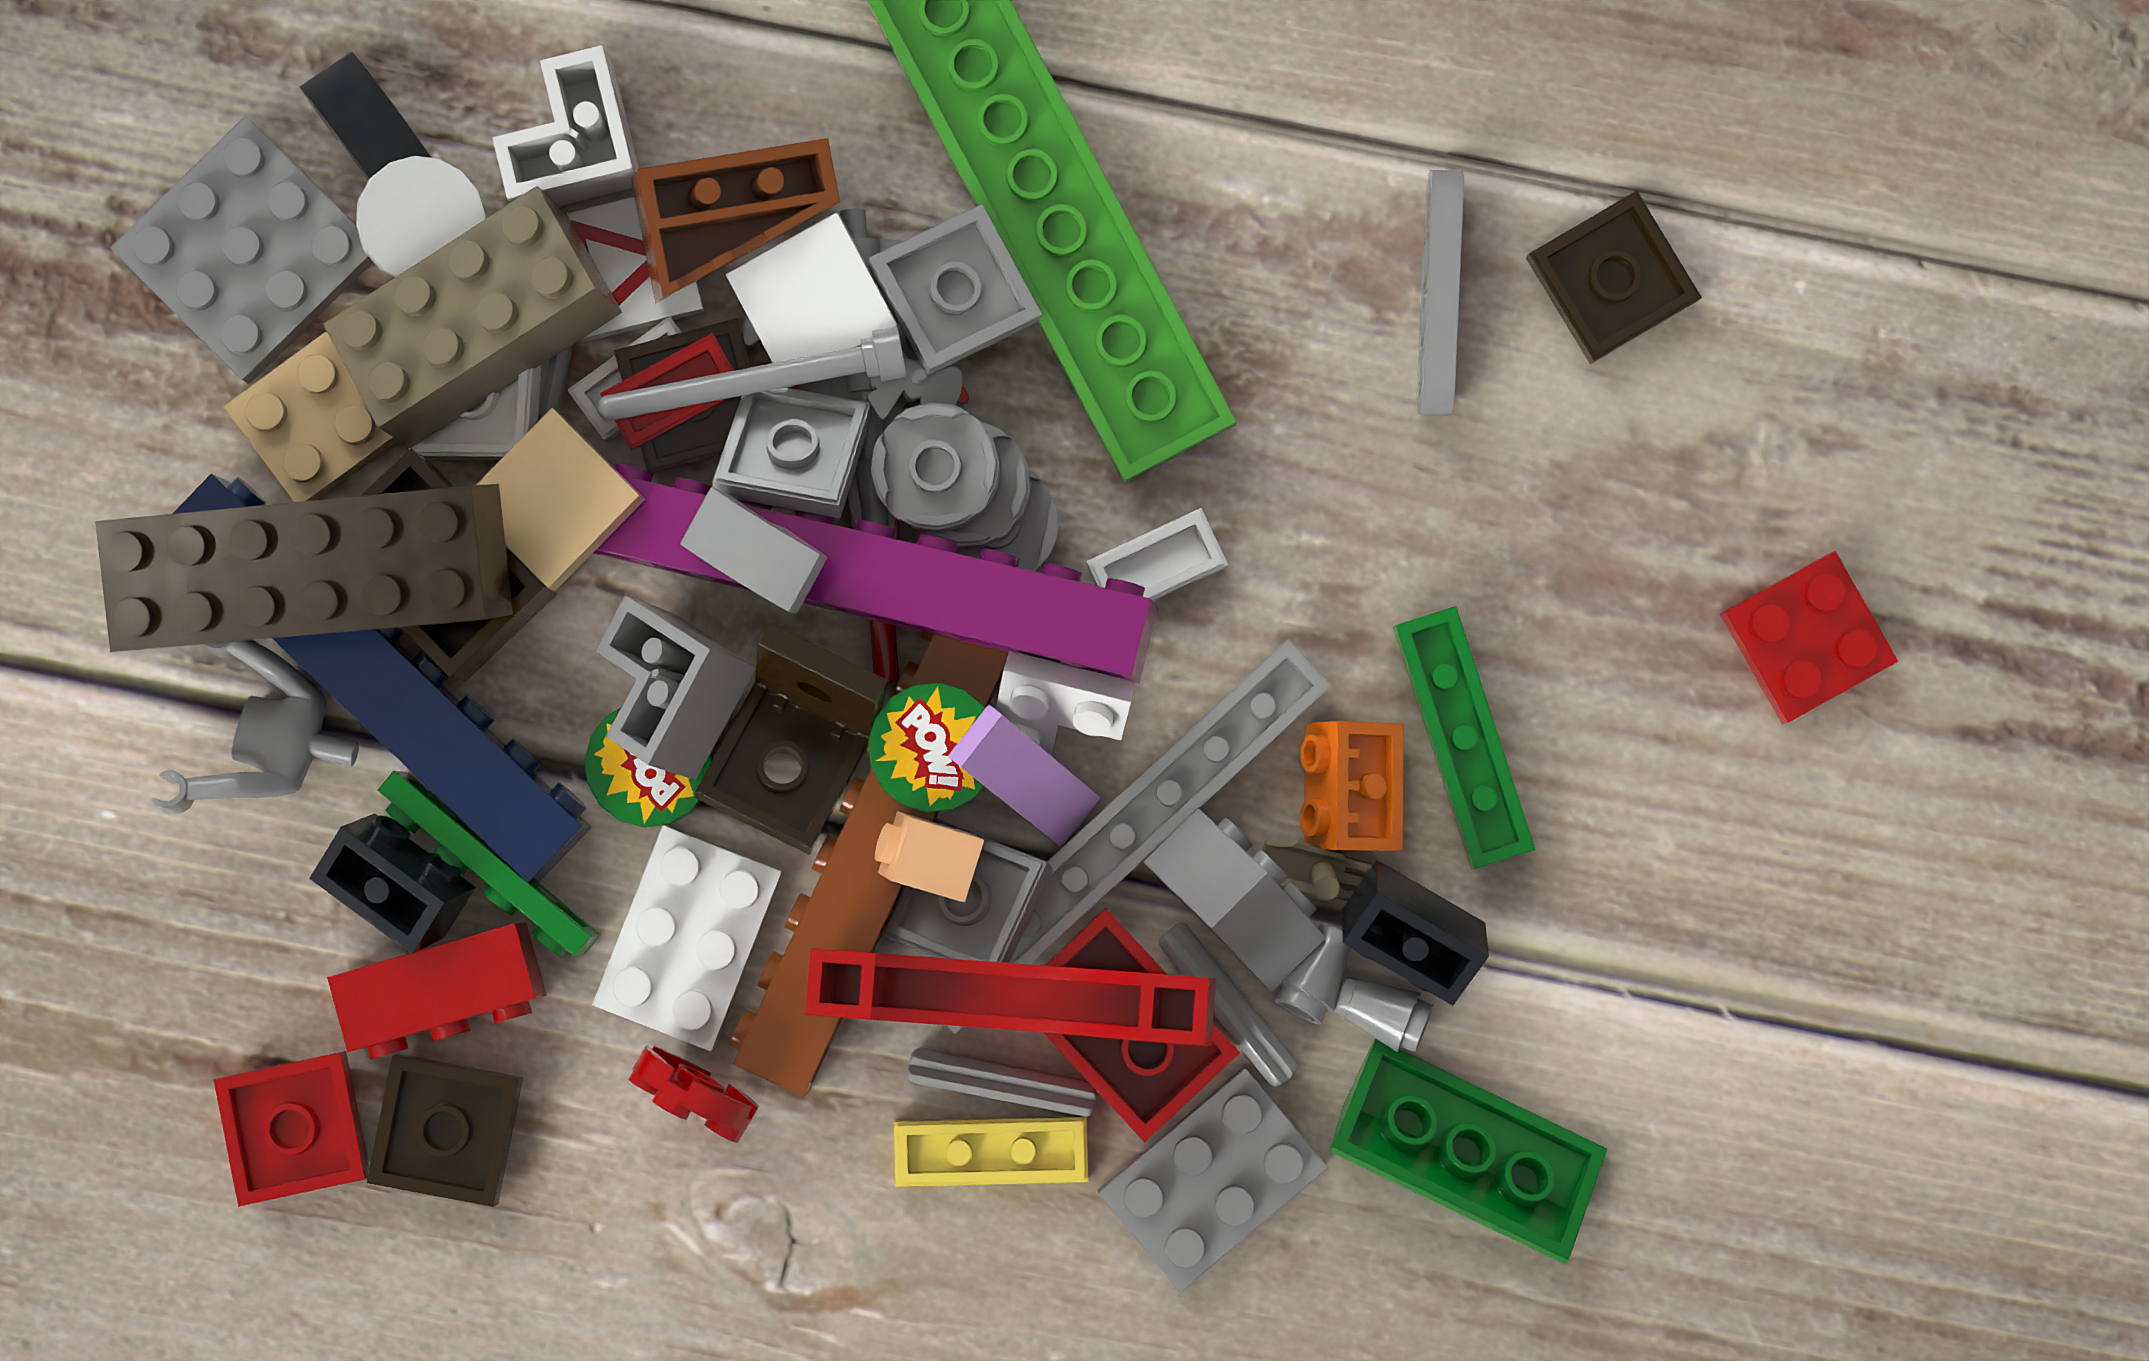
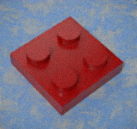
[1720,551,1899,724]
[213,1051,369,1207]

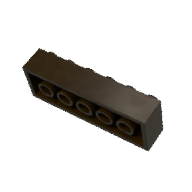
[95,484,513,652]

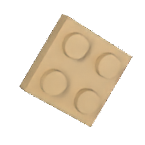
[223,332,398,502]

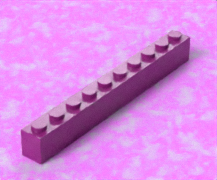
[593,464,1158,683]

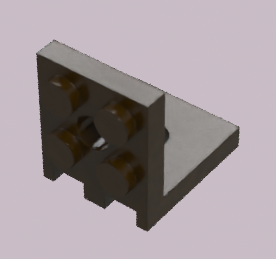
[695,621,888,855]

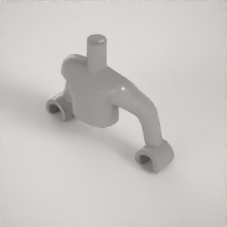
[152,640,359,815]

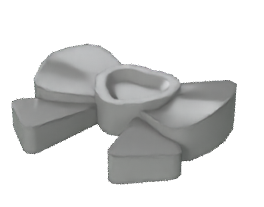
[866,351,962,421]

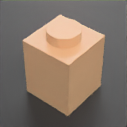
[875,811,984,903]

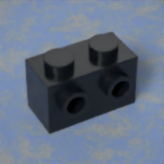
[309,813,476,954]
[1342,860,1489,1006]

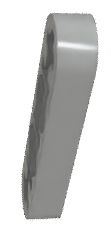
[1417,170,1464,415]

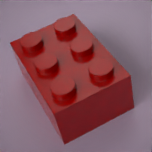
[1043,908,1240,1143]

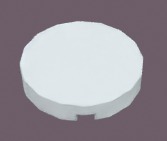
[356,156,486,277]

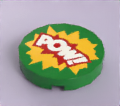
[868,683,985,813]
[584,708,713,828]

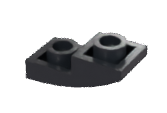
[299,52,432,180]

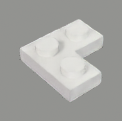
[996,651,1136,756]

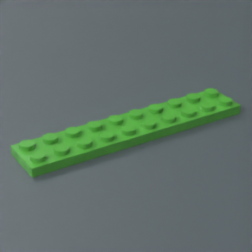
[866,0,1237,484]

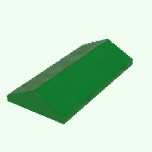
[1329,1038,1607,1264]

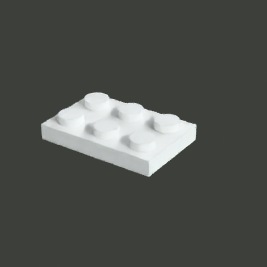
[592,825,784,1051]

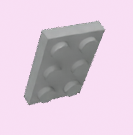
[1098,1067,1328,1292]

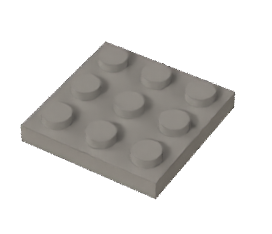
[110,115,373,384]

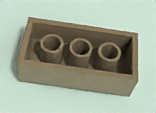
[323,186,623,448]

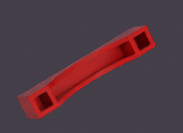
[805,948,1216,1046]

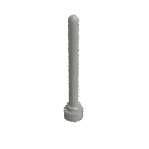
[597,326,907,421]

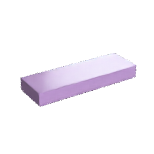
[948,705,1101,848]

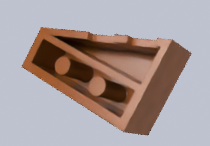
[631,138,840,304]

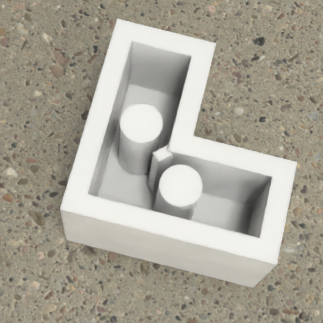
[492,45,639,206]

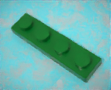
[1393,606,1535,869]
[377,770,601,957]

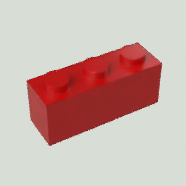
[327,922,547,1060]

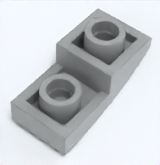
[680,487,828,614]

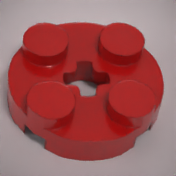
[628,1045,759,1143]

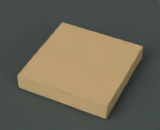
[476,408,645,591]

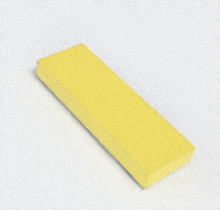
[894,1116,1088,1187]

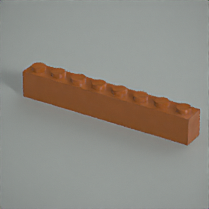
[730,632,1008,1097]

